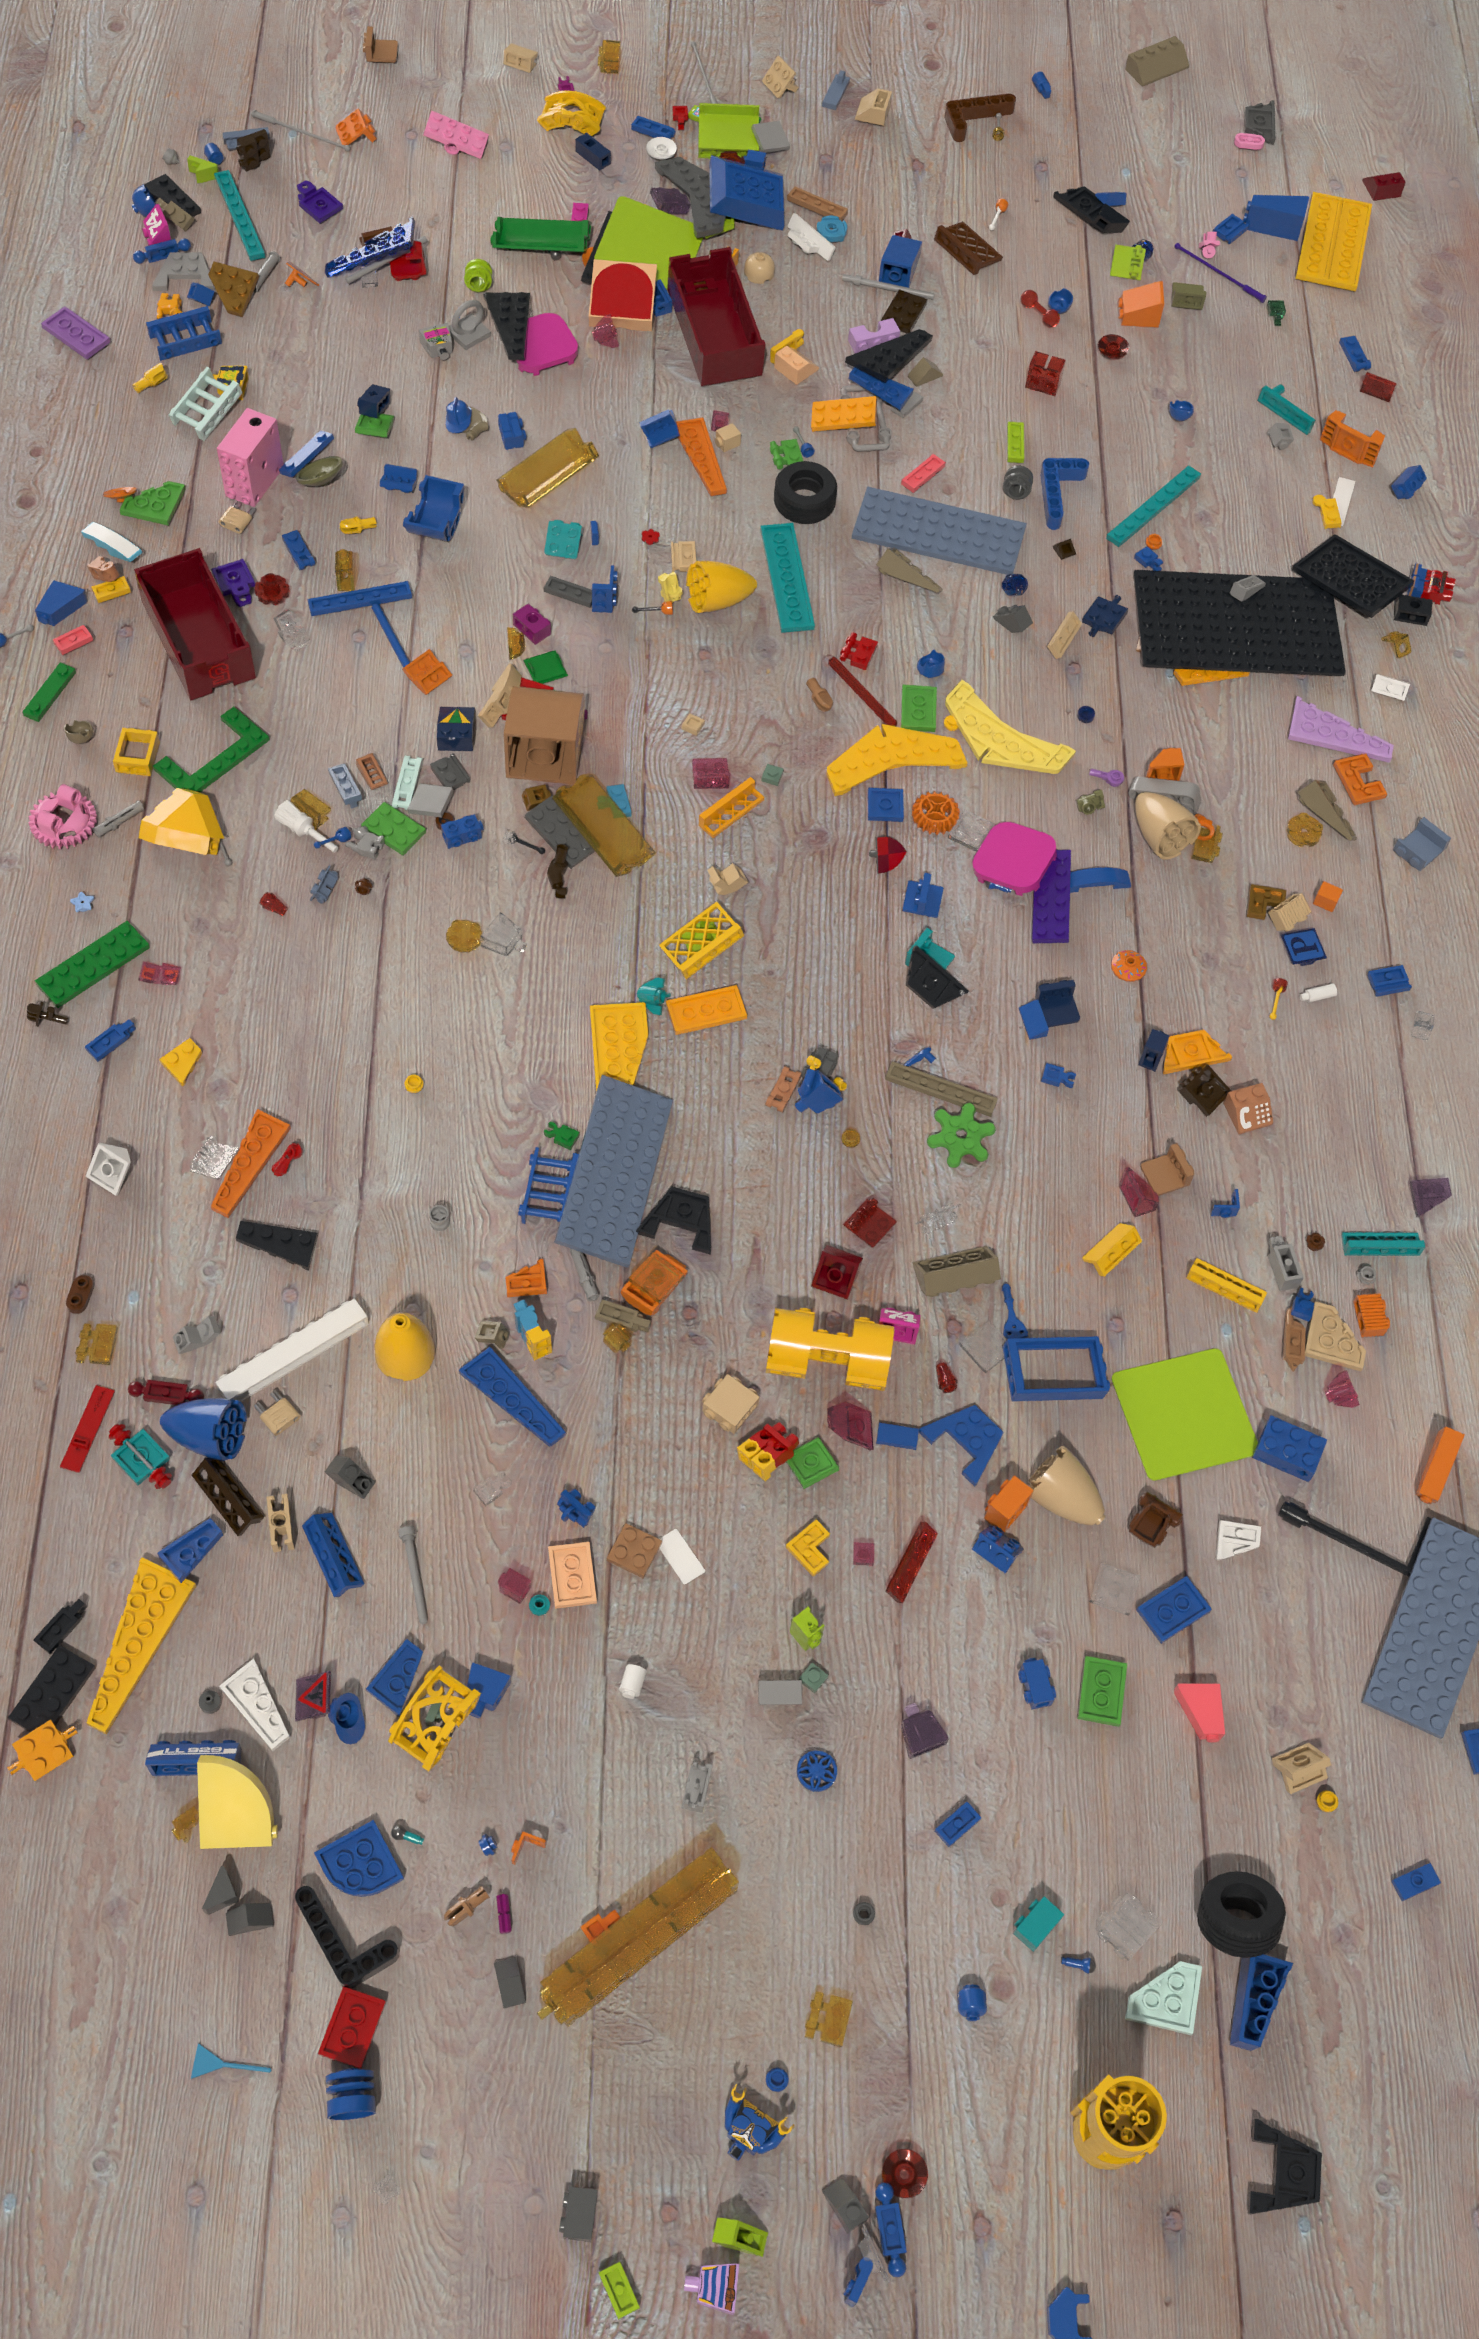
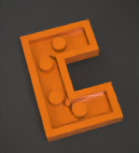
[1333,754,1387,805]

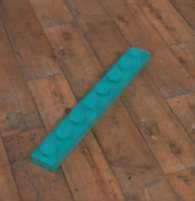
[214,170,265,261]
[1106,465,1201,547]

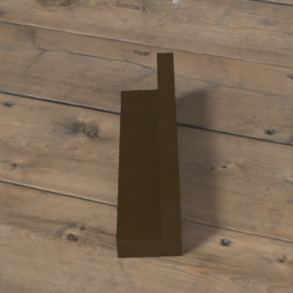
[192,1458,264,1536]

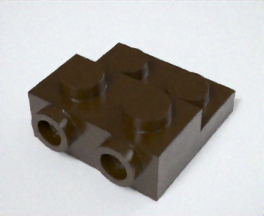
[236,129,271,172]
[1178,1064,1231,1117]

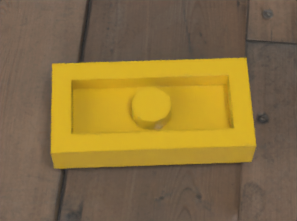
[92,576,131,603]

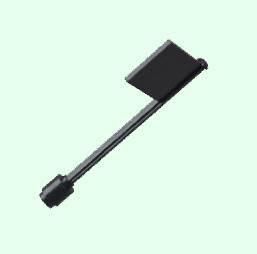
[1278,1501,1431,1577]

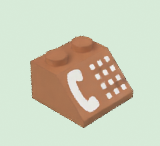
[1223,1083,1273,1134]

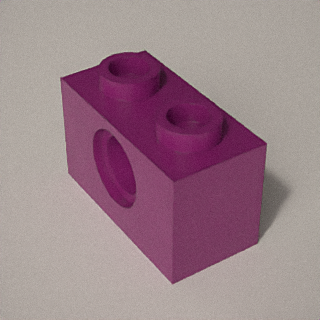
[513,603,551,645]

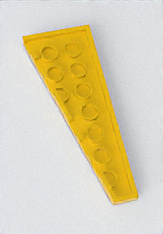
[86,1557,196,1735]

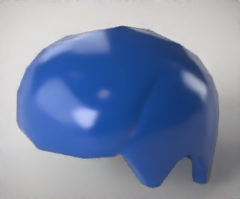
[1048,288,1073,314]
[1169,399,1194,421]

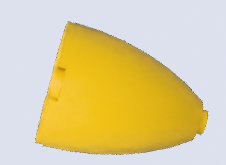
[686,561,757,613]
[374,1313,435,1381]

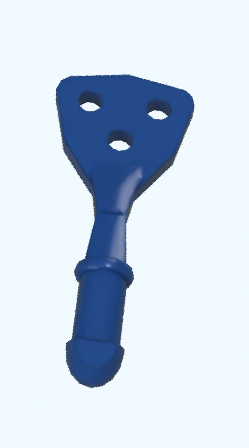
[1002,1283,1028,1340]

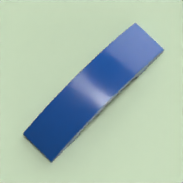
[1070,867,1131,893]

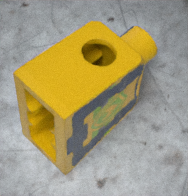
[212,366,249,400]

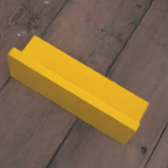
[1082,1223,1142,1277]

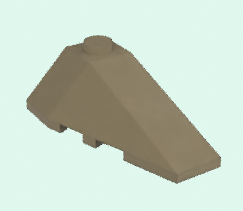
[876,547,943,593]
[1298,780,1357,841]

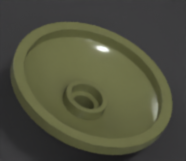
[295,456,343,486]

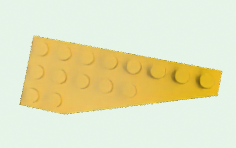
[590,1002,648,1091]

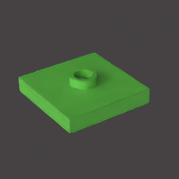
[355,414,394,438]
[786,1437,839,1489]

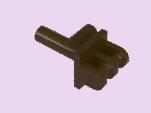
[27,1001,68,1027]

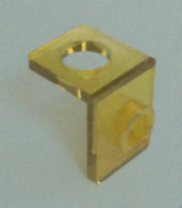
[1381,631,1412,658]

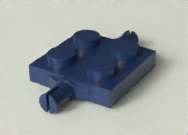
[1082,595,1128,637]

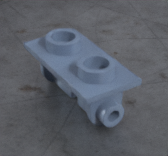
[310,865,338,903]

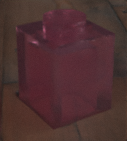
[498,1568,532,1604]

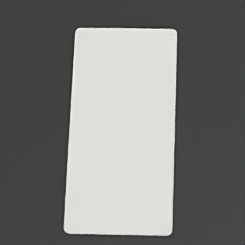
[659,1529,705,1584]

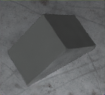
[202,1866,239,1915]
[226,1903,274,1936]
[494,1957,526,2008]

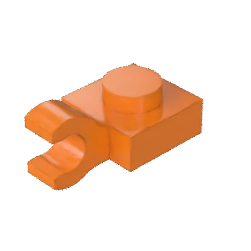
[580,1910,621,1947]

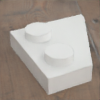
[1215,1520,1261,1561]

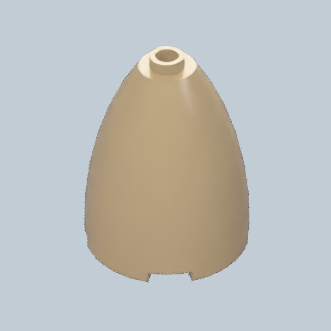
[1135,792,1201,860]
[1029,1446,1105,1526]

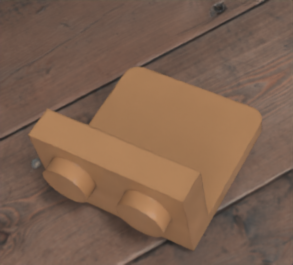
[363,26,398,63]
[1140,1143,1194,1196]

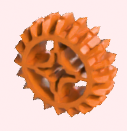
[912,791,960,836]

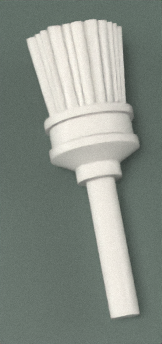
[274,800,338,853]

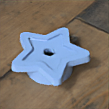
[70,892,94,912]

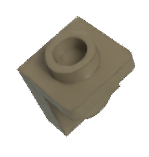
[475,1321,509,1349]

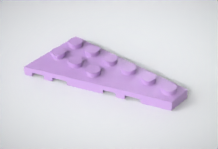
[1288,696,1394,763]

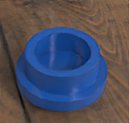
[479,1834,498,1856]
[766,2068,789,2092]

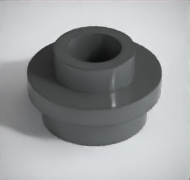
[853,1902,875,1925]

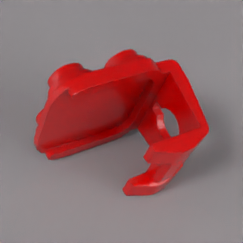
[390,241,426,281]

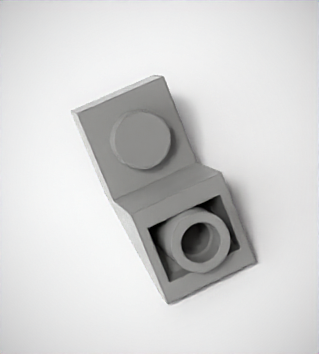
[173,1316,221,1354]

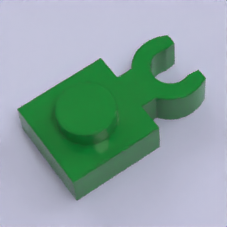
[544,1122,580,1150]

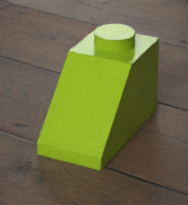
[712,2217,768,2257]

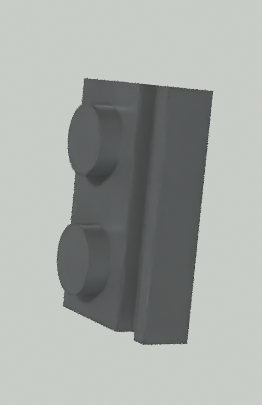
[430,754,470,790]

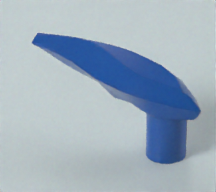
[904,1048,936,1067]

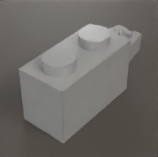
[1268,1236,1304,1291]

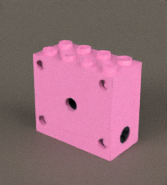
[217,408,284,507]

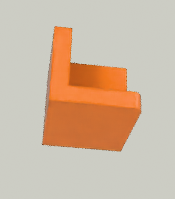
[1313,881,1343,912]

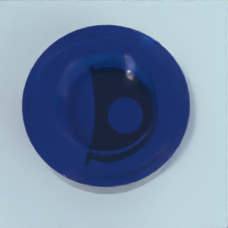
[1077,706,1095,723]

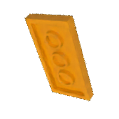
[811,396,877,432]
[666,985,747,1035]

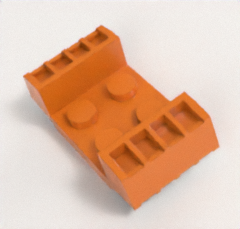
[1320,410,1385,468]

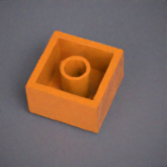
[984,1475,1034,1533]

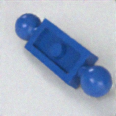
[133,238,191,264]
[875,2183,907,2277]

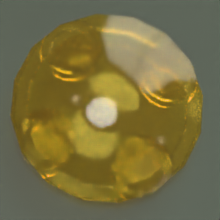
[446,920,482,952]

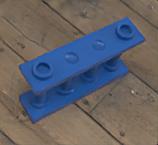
[146,306,222,361]
[518,1147,579,1224]

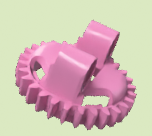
[28,784,97,850]

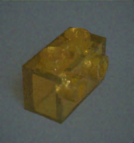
[598,40,621,74]

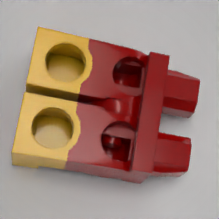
[737,1422,799,1481]

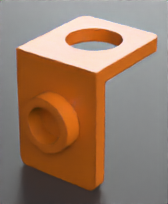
[511,1831,547,1865]

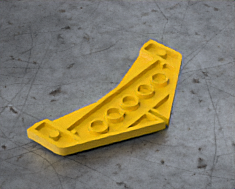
[826,724,968,796]

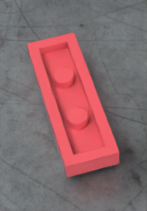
[901,454,946,493]

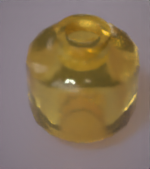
[603,1323,632,1353]

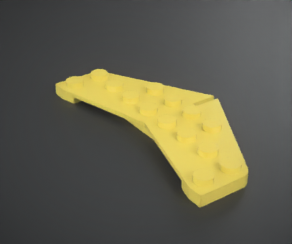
[945,680,1076,774]

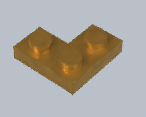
[1247,884,1286,920]

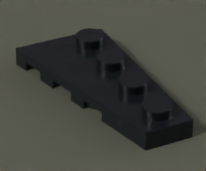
[144,174,201,217]

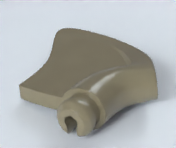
[463,406,489,441]

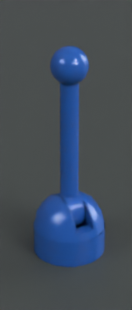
[314,827,351,849]

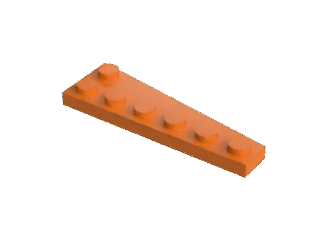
[676,417,727,496]
[211,1109,291,1218]

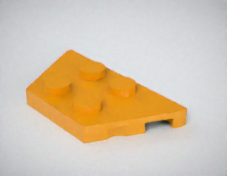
[1163,1030,1232,1074]

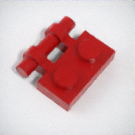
[839,632,878,670]

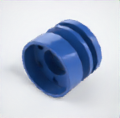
[326,2068,376,2120]

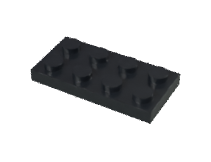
[8,1645,96,1732]

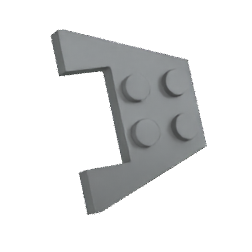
[152,252,216,291]

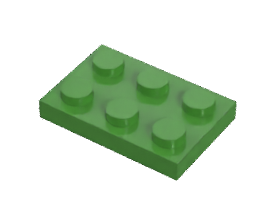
[901,684,937,732]
[361,802,426,856]
[1077,1656,1127,1727]

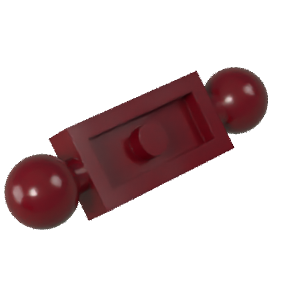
[128,1379,204,1405]

